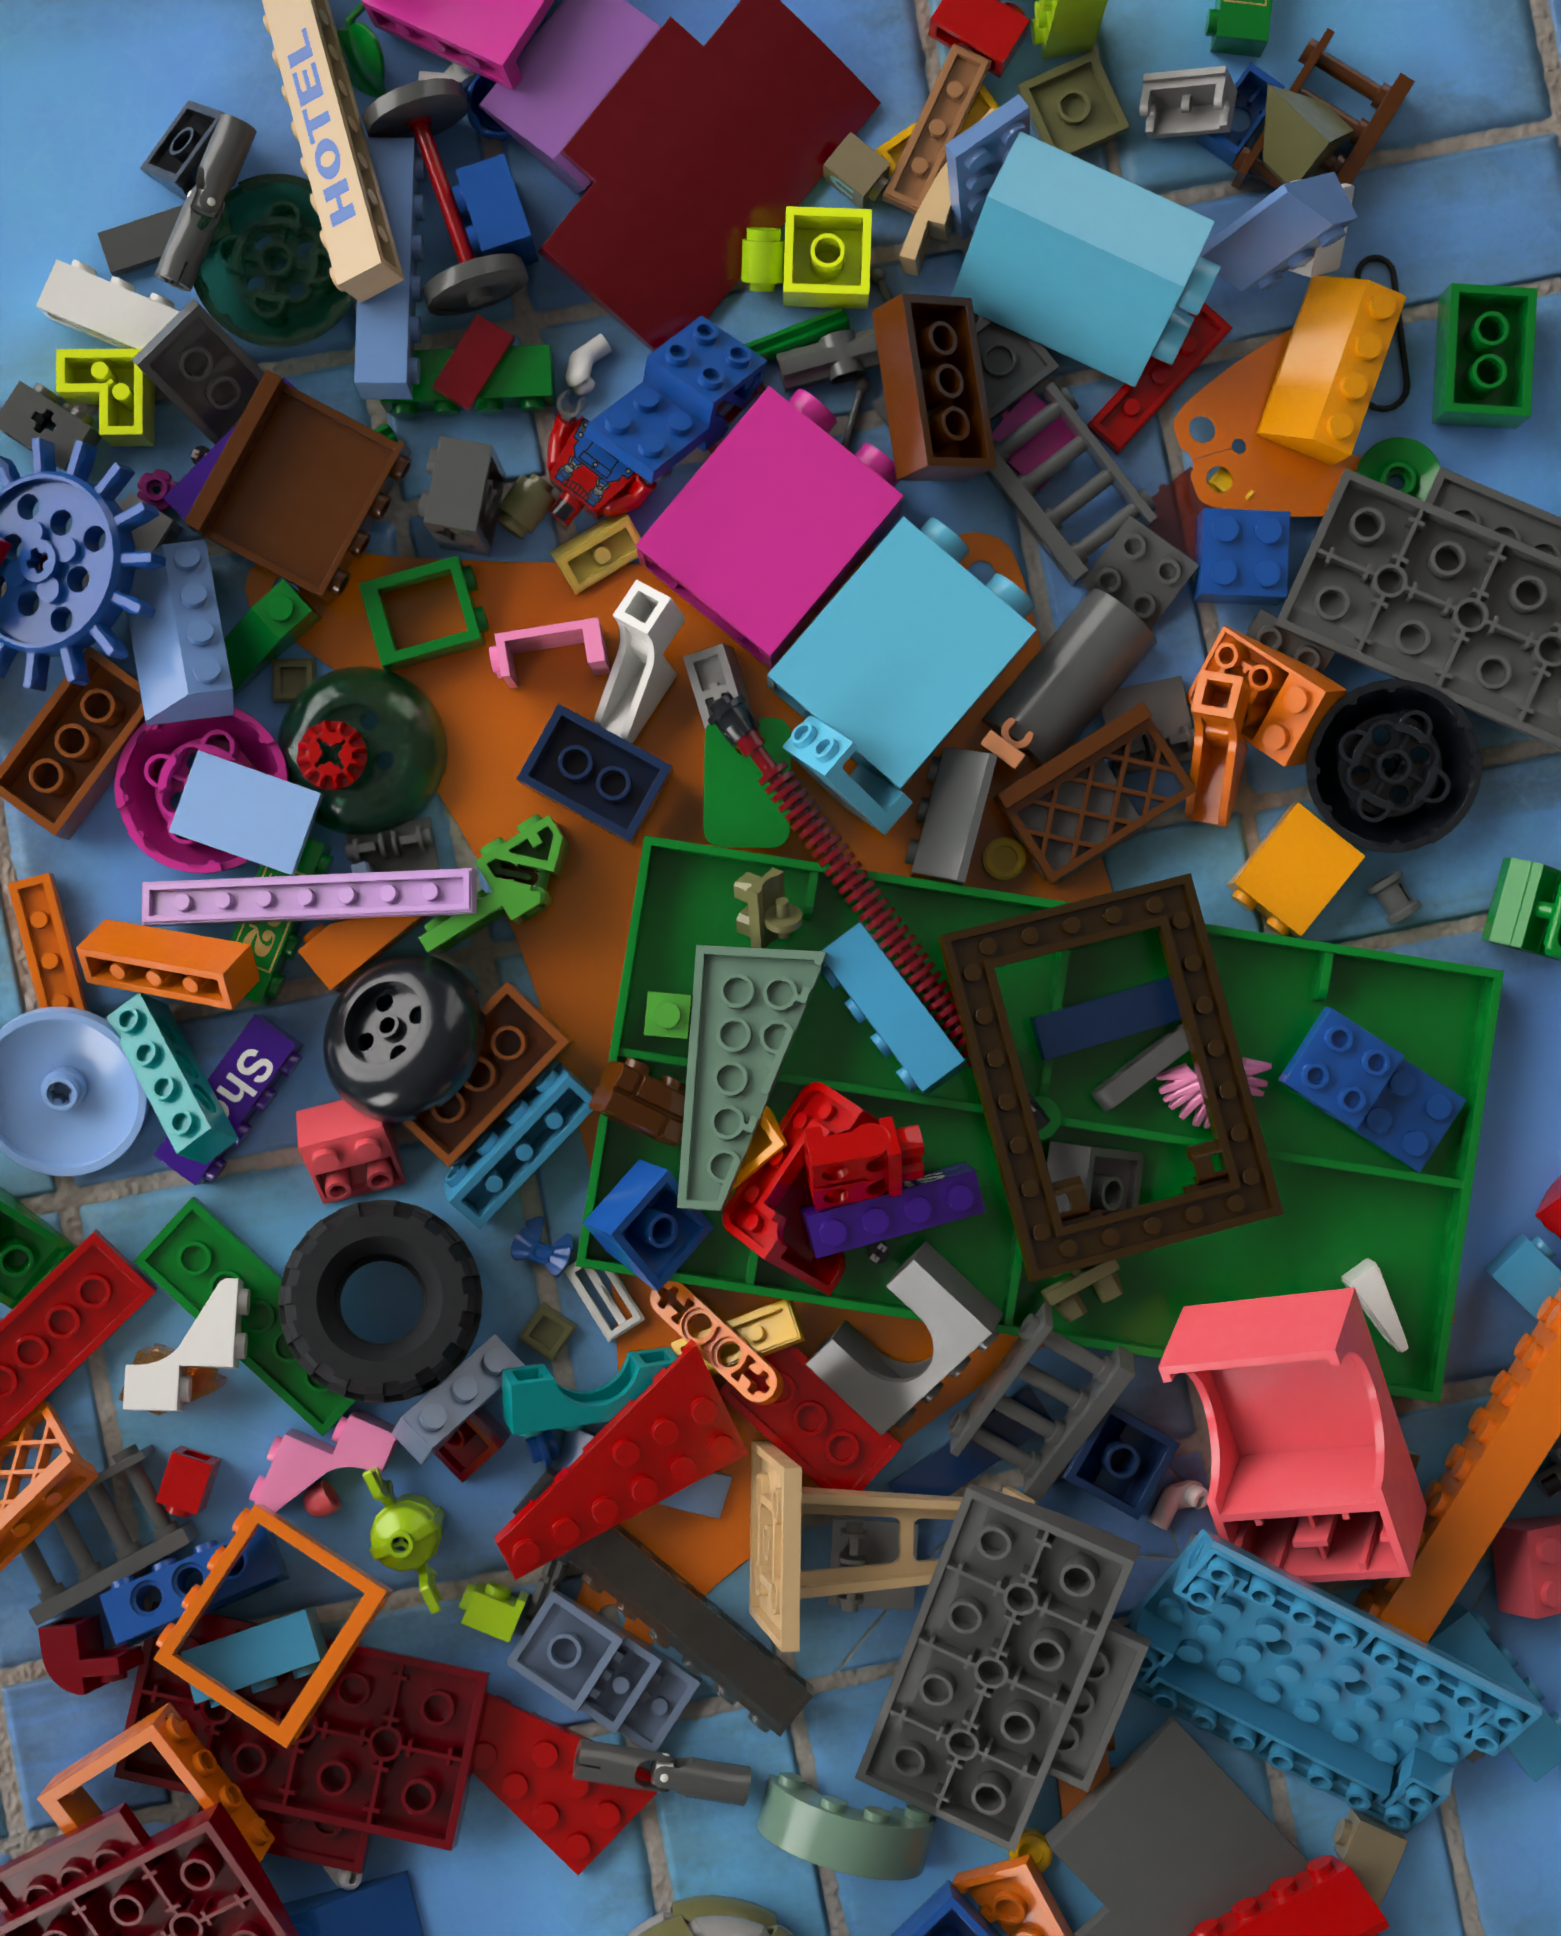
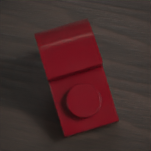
[38,1614,144,1695]

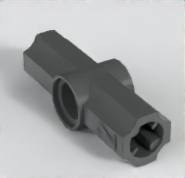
[776,328,880,393]

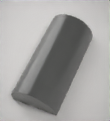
[982,588,1157,767]

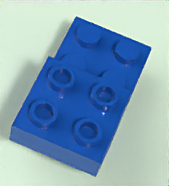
[585,315,767,484]
[1278,1007,1466,1173]

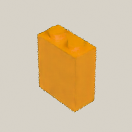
[1227,802,1365,938]

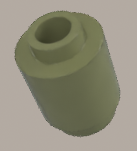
[495,473,555,540]

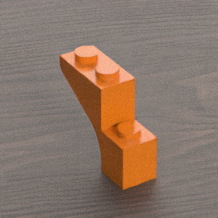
[1184,669,1251,828]

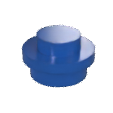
[525,1430,560,1469]

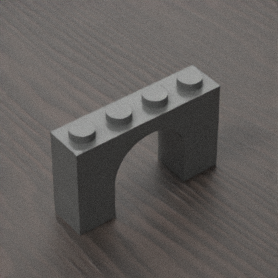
[806,1241,1004,1436]

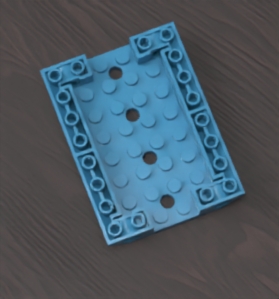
[1123,1529,1542,1834]

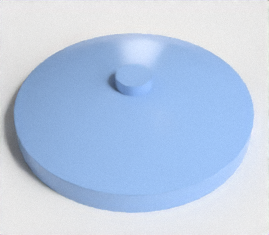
[0,1007,150,1176]

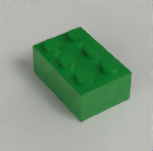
[1432,283,1537,429]

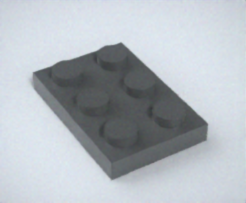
[132,299,264,445]

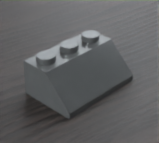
[905,747,998,885]

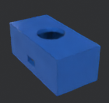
[1197,62,1286,166]

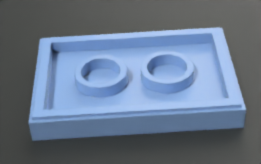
[169,750,324,876]

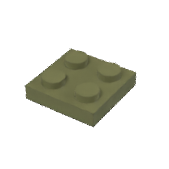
[1016,50,1130,156]

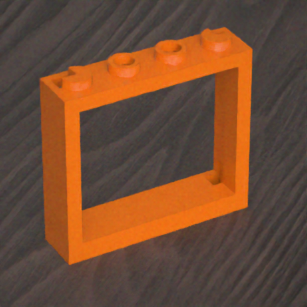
[154,1504,393,1748]
[36,1702,275,1863]

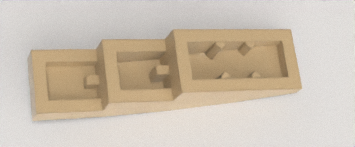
[899,108,996,277]

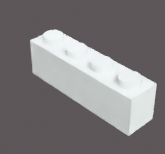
[36,259,180,349]

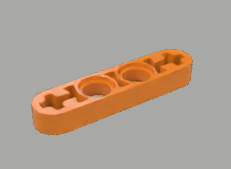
[650,1281,783,1405]

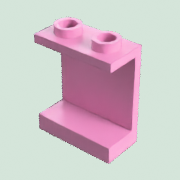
[489,617,610,689]

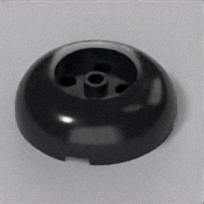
[1306,679,1482,853]
[323,954,486,1122]

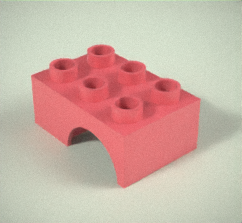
[1158,1287,1427,1583]

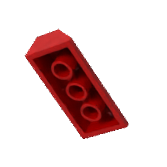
[1187,1855,1390,1936]

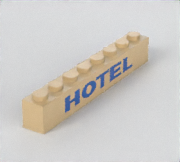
[262,0,404,303]

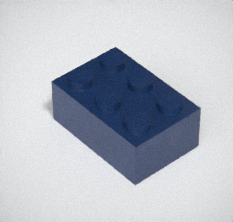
[516,703,674,846]

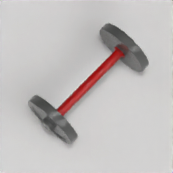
[362,78,529,316]

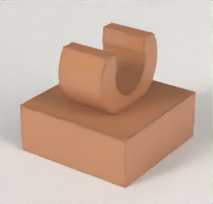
[980,717,1035,772]

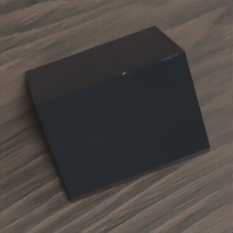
[140,100,226,201]

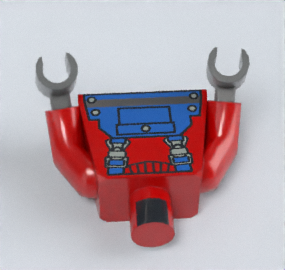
[546,389,672,527]

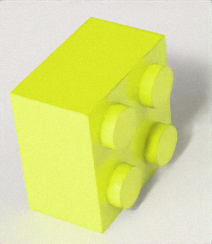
[783,206,872,309]

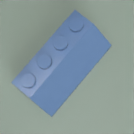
[127,540,234,726]

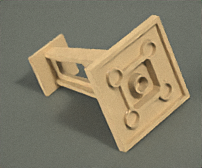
[749,1440,1035,1652]

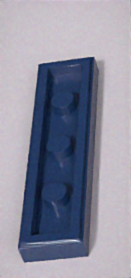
[1030,976,1181,1061]
[888,1385,1054,1496]

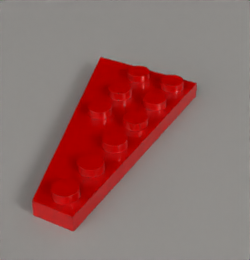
[494,1339,748,1580]
[472,1692,658,1876]

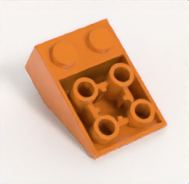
[1186,626,1348,767]

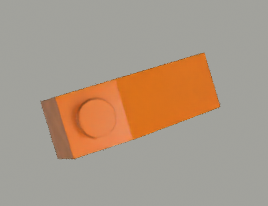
[298,916,429,992]

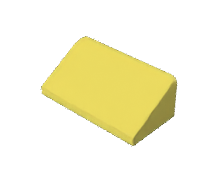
[550,513,641,594]

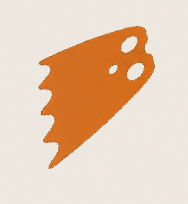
[1173,328,1362,517]

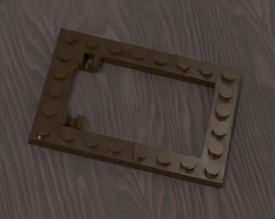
[938,873,1284,1282]

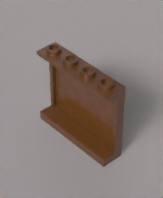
[184,370,412,603]

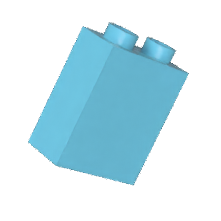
[951,131,1221,387]
[767,516,1037,791]

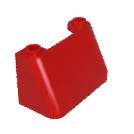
[722,1082,925,1296]

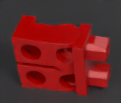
[803,1116,924,1211]

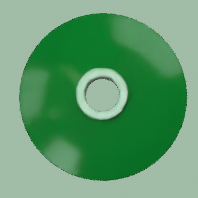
[1356,437,1440,501]

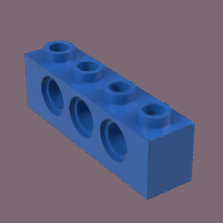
[99,1526,290,1649]

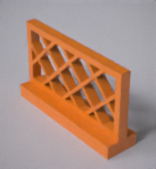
[0,1399,99,1572]

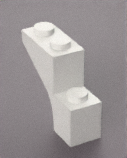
[594,579,686,744]
[123,1278,250,1412]

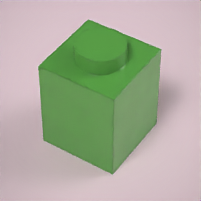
[644,991,693,1039]

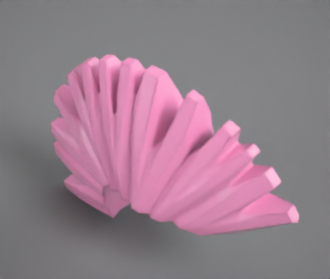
[1156,1057,1272,1129]

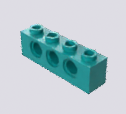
[106,993,239,1165]

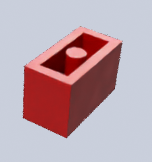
[928,0,1030,78]

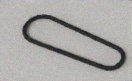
[1355,254,1410,412]

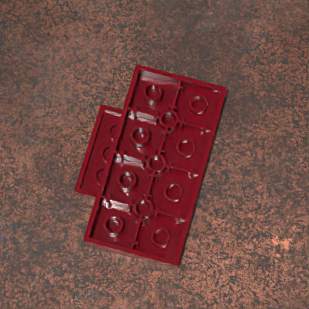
[538,0,881,352]
[114,1601,490,1874]
[0,1801,299,1936]

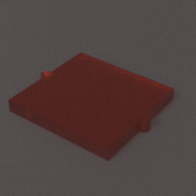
[1149,467,1214,559]

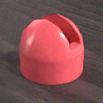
[303,1479,341,1517]

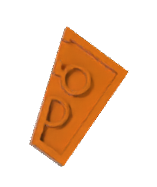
[952,1854,1074,1936]

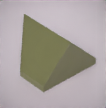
[1262,84,1354,184]

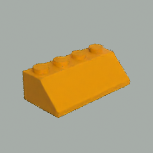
[1256,275,1407,466]

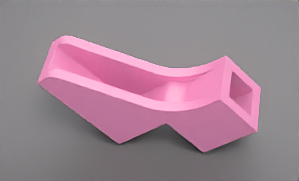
[249,1409,398,1512]

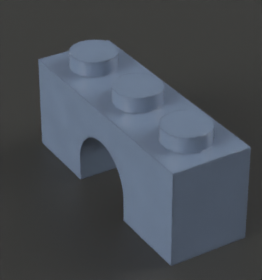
[391,1334,525,1465]

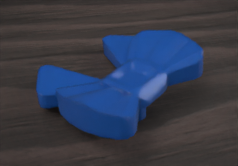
[511,1216,574,1277]

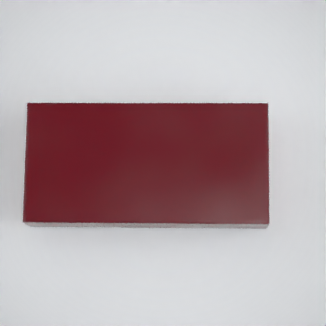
[432,314,515,412]

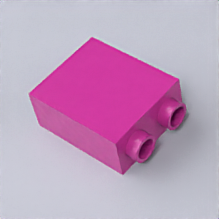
[635,386,904,670]

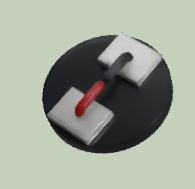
[191,446,210,465]
[868,1242,889,1264]

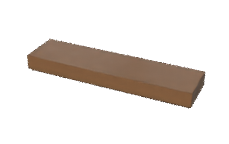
[882,43,992,215]

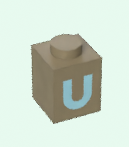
[823,132,890,209]

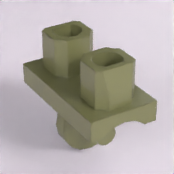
[733,868,802,949]
[1040,1260,1123,1323]

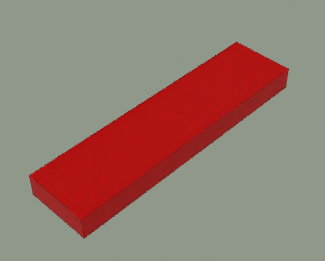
[1087,302,1233,455]

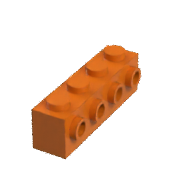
[76,919,260,1010]

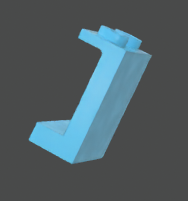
[782,715,913,835]

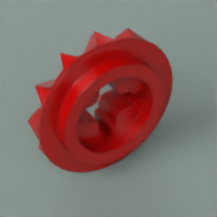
[296,720,367,790]

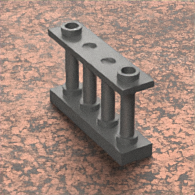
[985,382,1157,586]
[948,1302,1135,1502]
[21,1443,200,1626]

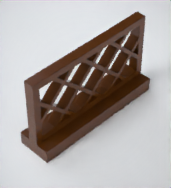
[993,701,1197,884]

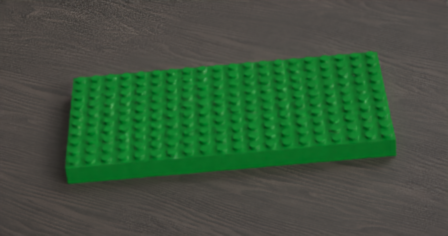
[576,835,1504,1403]

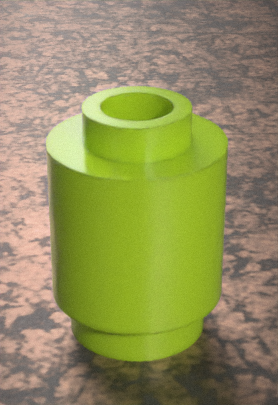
[741,227,785,292]

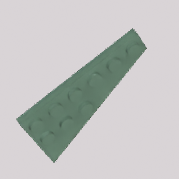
[677,945,828,1211]

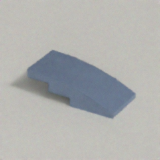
[505,1589,703,1752]

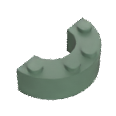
[757,1772,936,1880]

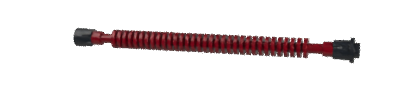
[707,693,1051,1131]

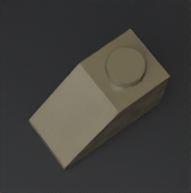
[1333,1808,1408,1909]

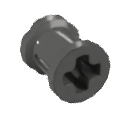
[1367,869,1422,925]

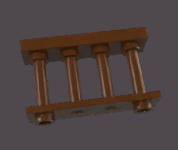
[1231,28,1415,189]

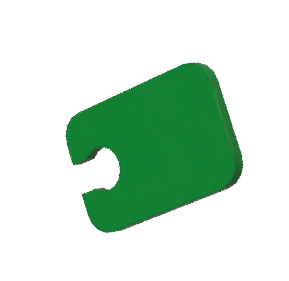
[703,717,791,848]

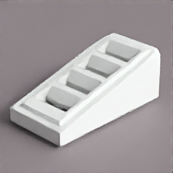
[1341,1258,1409,1353]

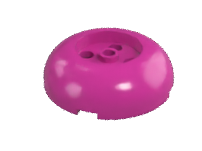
[114,707,290,874]

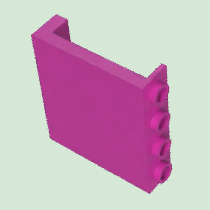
[361,0,555,90]

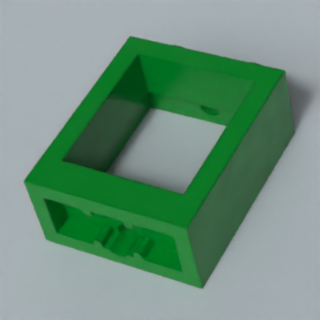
[358,555,490,672]

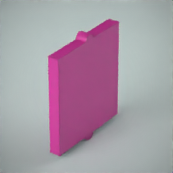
[992,391,1075,492]

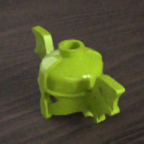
[362,1467,445,1615]

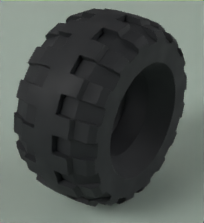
[278,1200,483,1403]

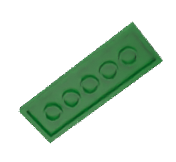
[133,1197,357,1436]

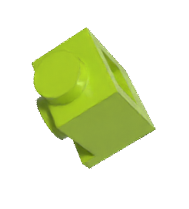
[458,1581,530,1643]

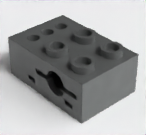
[419,436,506,557]

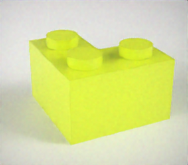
[56,349,155,447]

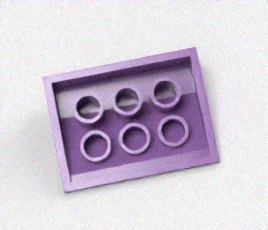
[478,0,661,194]

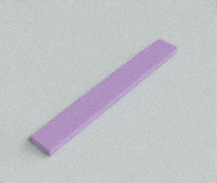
[142,868,477,927]

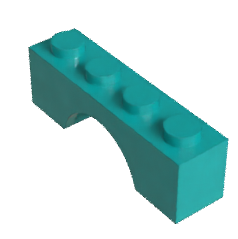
[501,1347,678,1437]

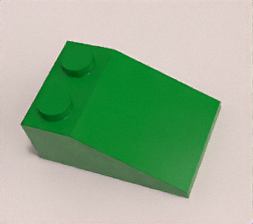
[0,1186,77,1309]

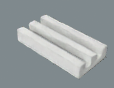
[564,1262,645,1342]

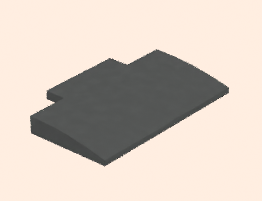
[1274,467,1561,750]
[855,1483,1151,1853]
[1045,1716,1379,1936]

